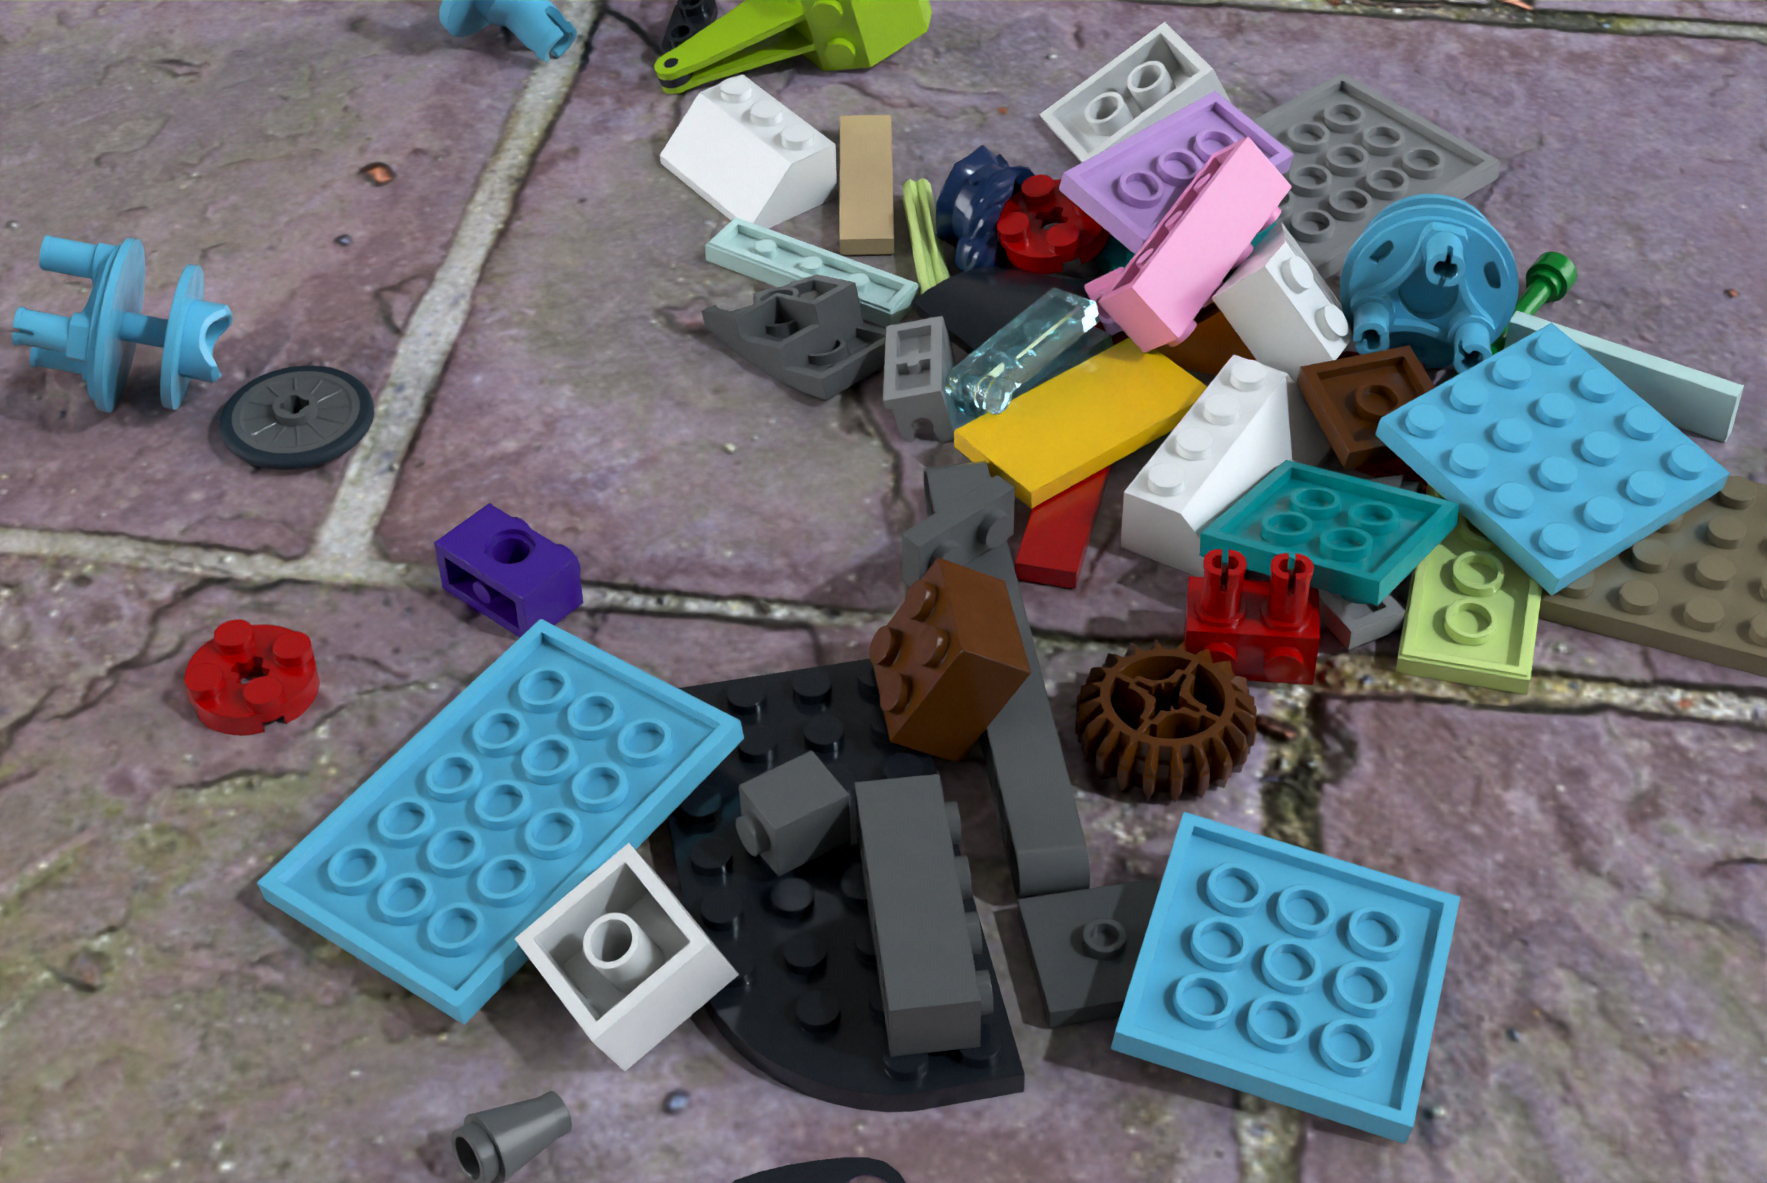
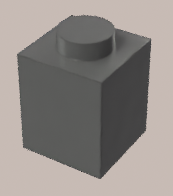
[736,750,851,877]

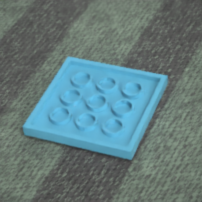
[1375,323,1730,596]
[1110,812,1460,1144]

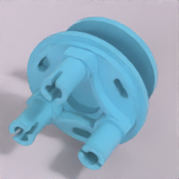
[1340,194,1519,374]
[12,235,233,413]

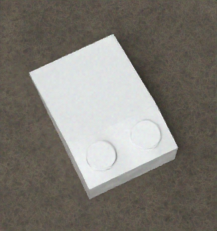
[1039,22,1232,163]
[1212,222,1353,383]

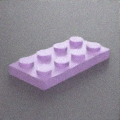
[1059,91,1294,254]

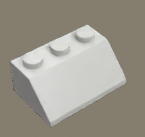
[660,74,837,229]

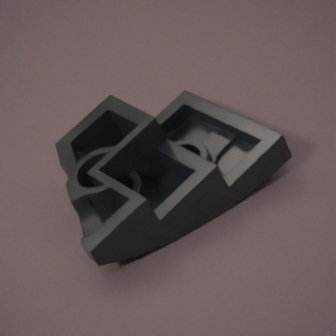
[912,266,1097,371]

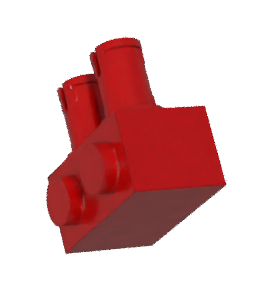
[1184,549,1320,685]

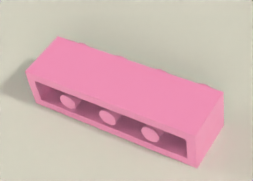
[1098,136,1292,353]

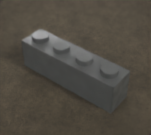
[855,774,994,1057]

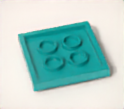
[1199,460,1459,605]

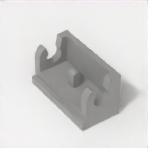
[883,316,957,442]

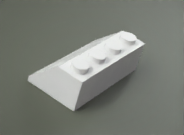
[1120,354,1334,577]

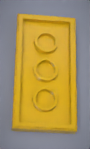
[954,337,1208,509]

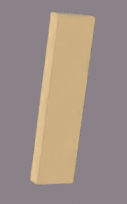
[839,115,894,256]

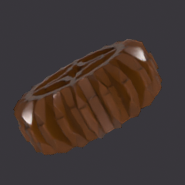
[1075,639,1257,802]

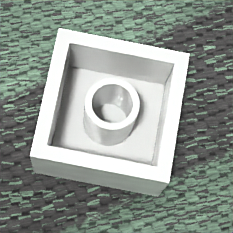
[514,843,739,1071]

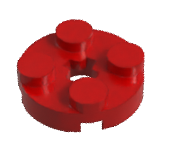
[996,174,1110,274]
[184,619,320,736]

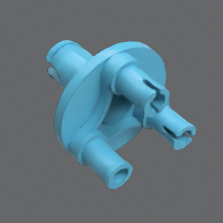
[439,0,577,63]

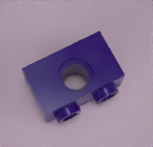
[434,503,584,638]

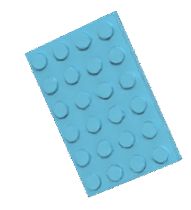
[257,619,744,1025]

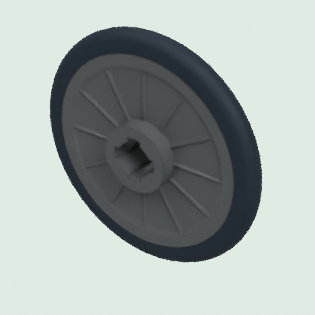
[219,365,374,470]

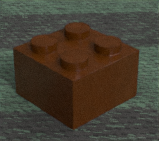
[869,557,1031,763]

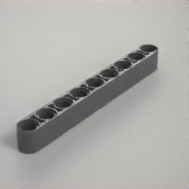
[923,461,1090,899]

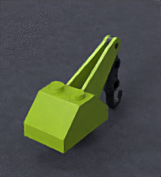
[654,0,932,94]

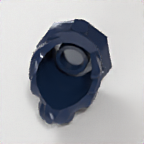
[935,145,1035,272]

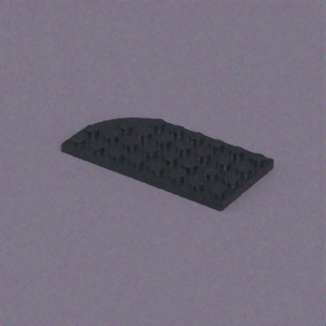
[667,659,1025,1113]

